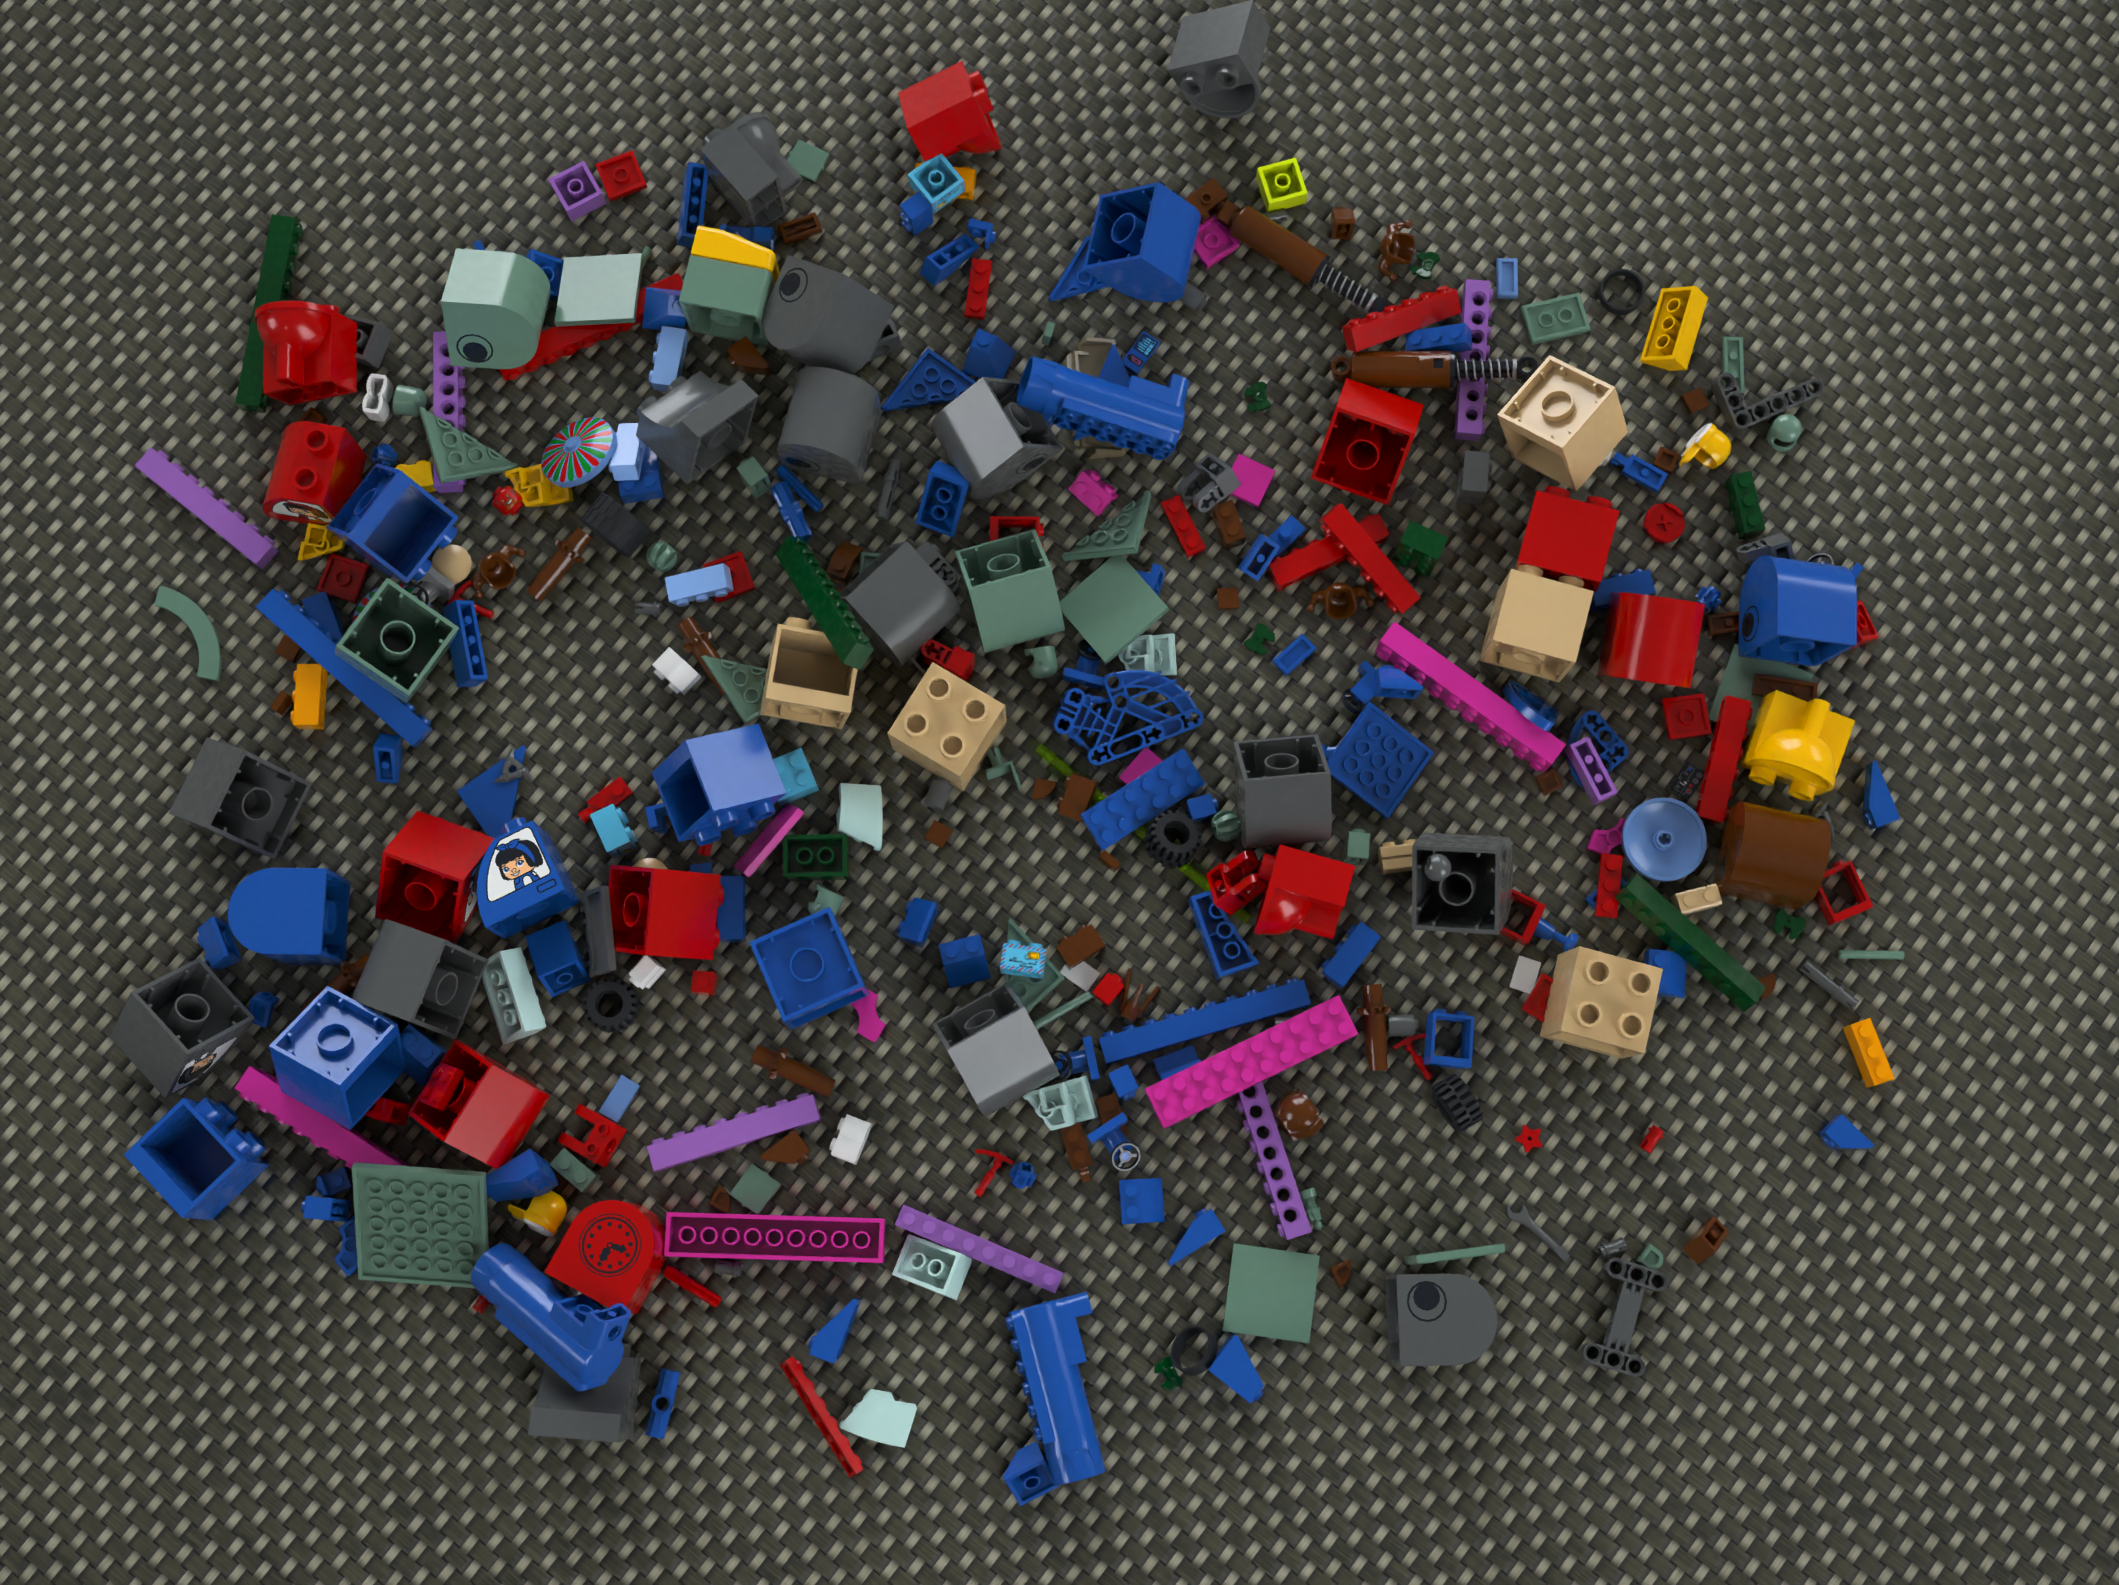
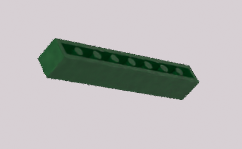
[1615,874,1766,1012]

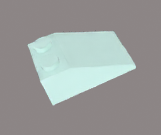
[892,1234,973,1300]

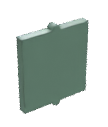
[787,140,830,182]
[730,1163,781,1215]

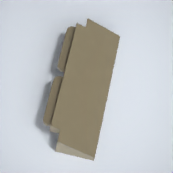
[1065,337,1126,459]

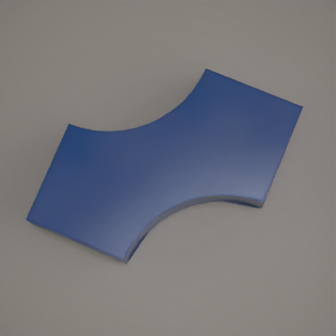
[334,1215,358,1276]

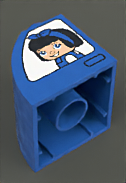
[477,817,581,939]

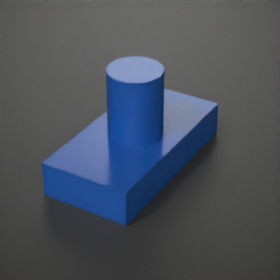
[1268,515,1306,558]

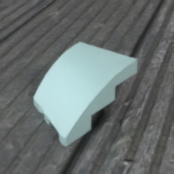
[1118,633,1177,676]
[836,783,883,851]
[1023,1075,1099,1131]
[839,1389,917,1448]

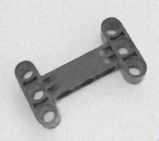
[1579,1258,1668,1377]

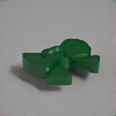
[1410,252,1440,279]
[1244,382,1271,413]
[1244,623,1275,655]
[1772,909,1805,940]
[1154,1357,1183,1391]

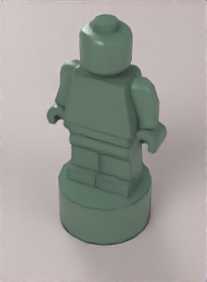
[1299,1187,1323,1231]

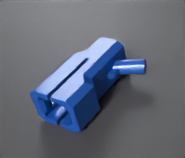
[719,224,775,251]

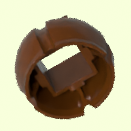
[1273,1089,1324,1141]

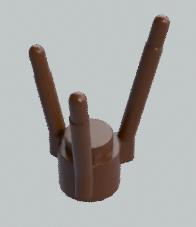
[1119,968,1160,1022]

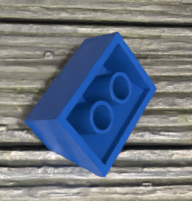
[915,461,969,537]

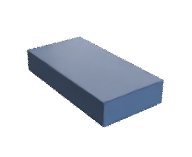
[1496,258,1518,299]
[599,1075,640,1123]

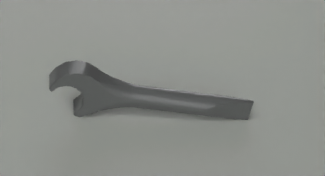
[1506,1205,1570,1262]

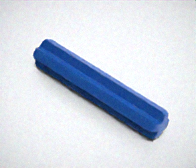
[776,465,824,512]

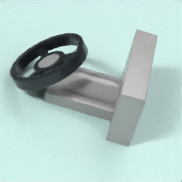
[404,567,455,606]

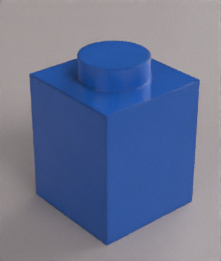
[1186,793,1219,823]

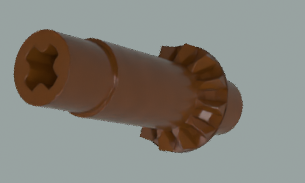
[526,527,592,602]
[676,616,725,696]
[301,952,370,1011]
[1357,984,1391,1071]
[750,1044,836,1097]

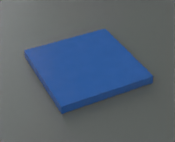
[1327,702,1434,819]

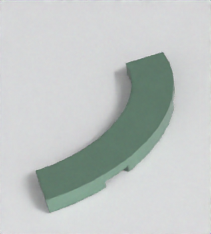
[154,586,222,682]

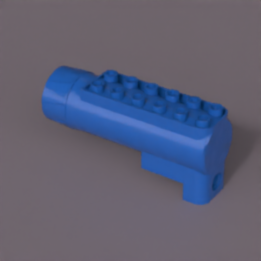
[1016,356,1189,460]
[471,1243,631,1391]
[1005,1292,1106,1486]

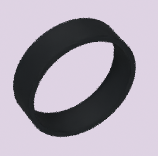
[1598,269,1645,315]
[1171,1325,1218,1376]

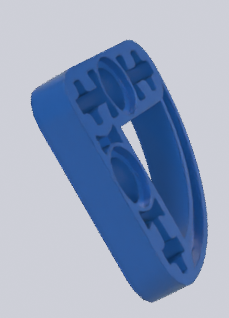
[1503,680,1559,732]
[1566,710,1629,788]

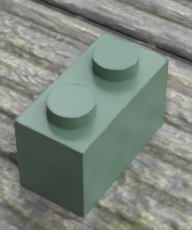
[737,456,772,499]
[1343,829,1370,865]
[549,1148,601,1193]

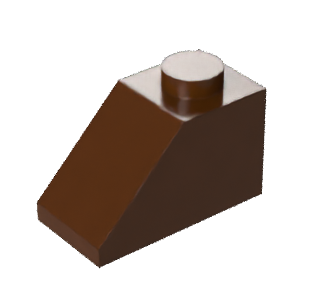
[1330,207,1355,240]
[726,336,772,376]
[826,541,863,585]
[760,1130,812,1165]
[1682,1215,1729,1264]

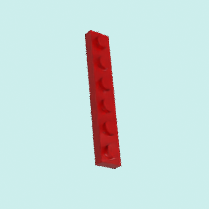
[780,1356,863,1478]

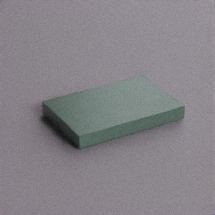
[1520,293,1590,345]

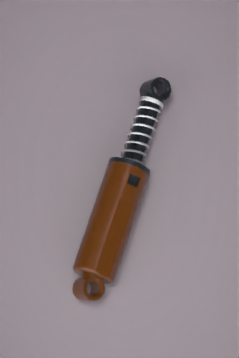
[1215,200,1394,314]
[1331,351,1538,388]

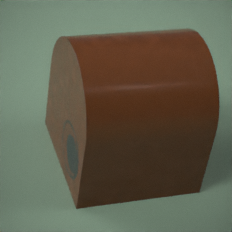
[1713,801,1831,910]

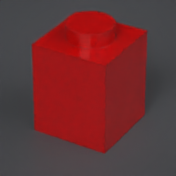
[691,970,718,996]
[1092,973,1125,1008]

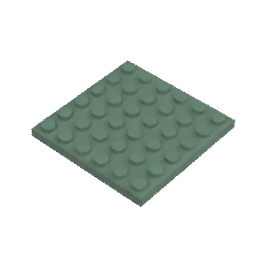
[352,1162,489,1288]

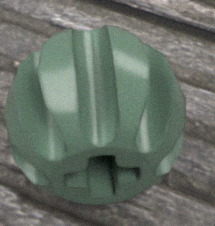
[646,541,677,572]
[1211,810,1241,842]

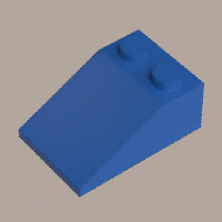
[618,445,665,504]
[486,1148,559,1202]
[808,1298,861,1364]

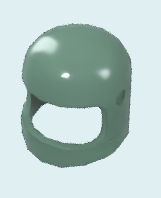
[393,385,427,417]
[1767,414,1802,452]
[1024,646,1058,679]
[808,882,844,916]

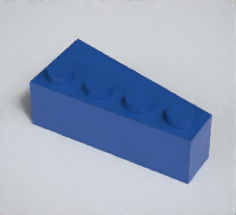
[1188,890,1259,980]

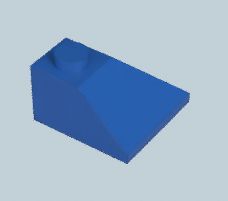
[526,249,564,300]
[642,287,686,330]
[962,329,1016,379]
[1374,665,1423,699]
[1003,1441,1059,1506]

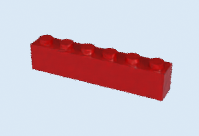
[1342,286,1462,352]
[1318,503,1421,614]
[1267,513,1390,591]
[1695,695,1753,824]

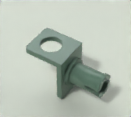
[986,748,1021,789]

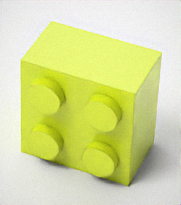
[1256,158,1308,212]

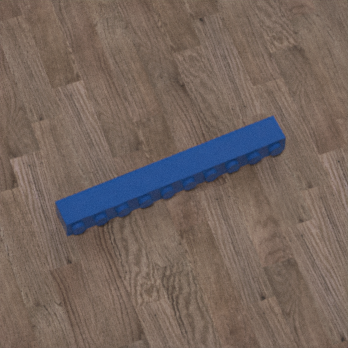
[256,589,433,747]
[1099,978,1311,1065]

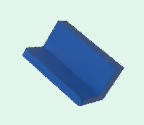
[645,803,668,834]
[1154,1045,1201,1081]

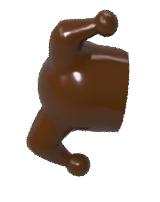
[1378,220,1415,281]
[471,544,526,599]
[1306,582,1374,620]

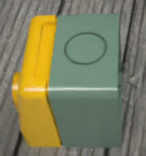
[679,225,780,346]

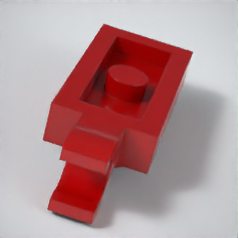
[578,777,634,823]

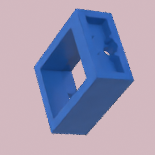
[1424,1009,1474,1069]

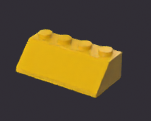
[1640,286,1708,371]

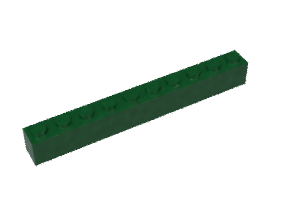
[235,214,303,413]
[776,535,874,670]

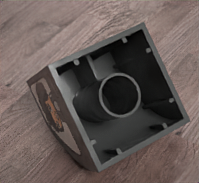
[110,958,255,1099]

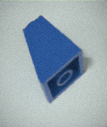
[526,920,591,997]
[400,1024,447,1087]
[1207,1334,1264,1404]

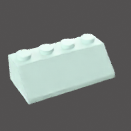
[482,947,546,1045]

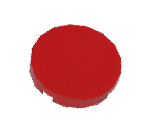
[1643,503,1685,544]

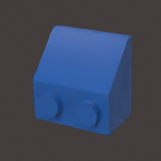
[897,897,939,948]
[197,916,242,971]
[939,934,991,989]
[1643,949,1687,998]
[1119,1178,1165,1225]

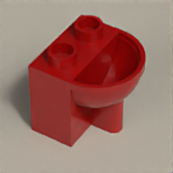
[898,61,1002,161]
[254,301,357,406]
[1515,486,1619,593]
[1254,845,1355,939]

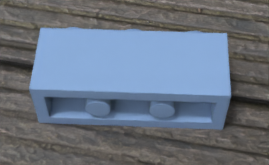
[649,326,689,392]
[608,423,645,481]
[665,563,734,607]

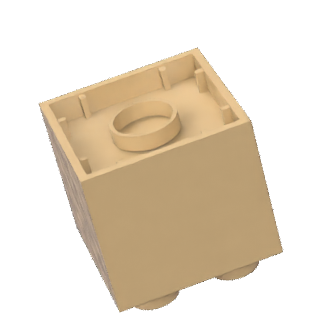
[1497,355,1628,492]
[1479,565,1594,683]
[760,617,857,729]
[888,662,1007,791]
[1540,946,1663,1059]

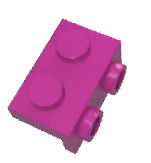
[1068,469,1118,516]

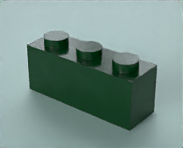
[1725,471,1765,540]

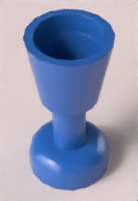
[1532,918,1579,952]

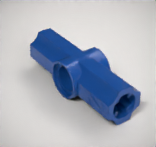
[770,481,813,541]
[645,1368,681,1439]

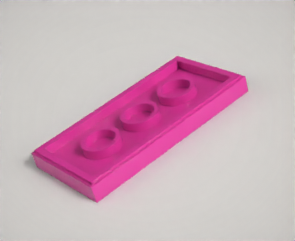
[733,803,804,877]

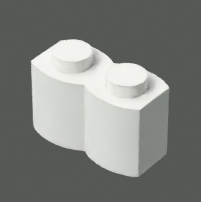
[362,373,393,422]
[652,647,701,695]
[628,955,666,989]
[829,1114,872,1165]

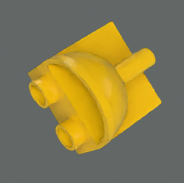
[1739,690,1855,801]

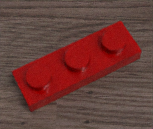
[964,258,992,320]
[1161,495,1206,558]
[1594,853,1623,919]

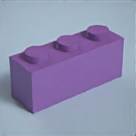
[1565,736,1618,805]

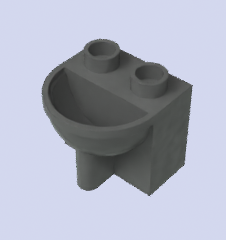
[1168,0,1270,118]
[700,112,803,228]

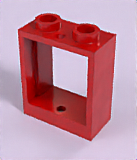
[990,516,1044,549]
[1815,860,1873,926]
[1500,889,1546,946]

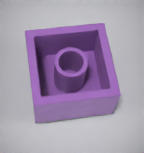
[548,161,607,222]

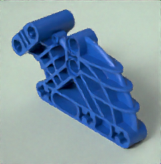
[1051,670,1204,765]

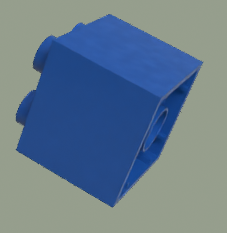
[326,463,459,584]
[652,724,786,846]
[749,907,870,1030]
[269,986,406,1130]
[123,1097,270,1220]

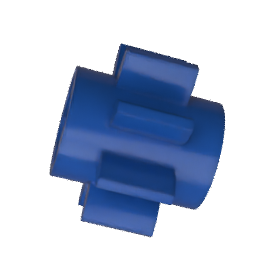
[371,443,397,467]
[1695,586,1722,612]
[1008,1162,1037,1189]

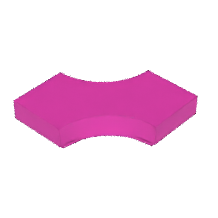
[1586,818,1626,855]
[850,990,886,1043]

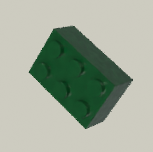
[1392,520,1448,577]
[783,834,849,881]

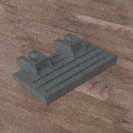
[580,886,617,978]

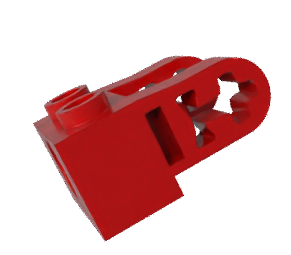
[921,639,976,682]
[1206,850,1266,915]
[558,1103,627,1168]

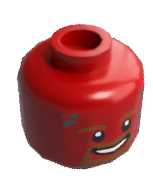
[492,486,523,516]

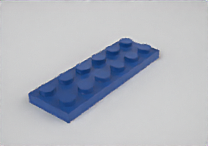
[1080,748,1205,851]

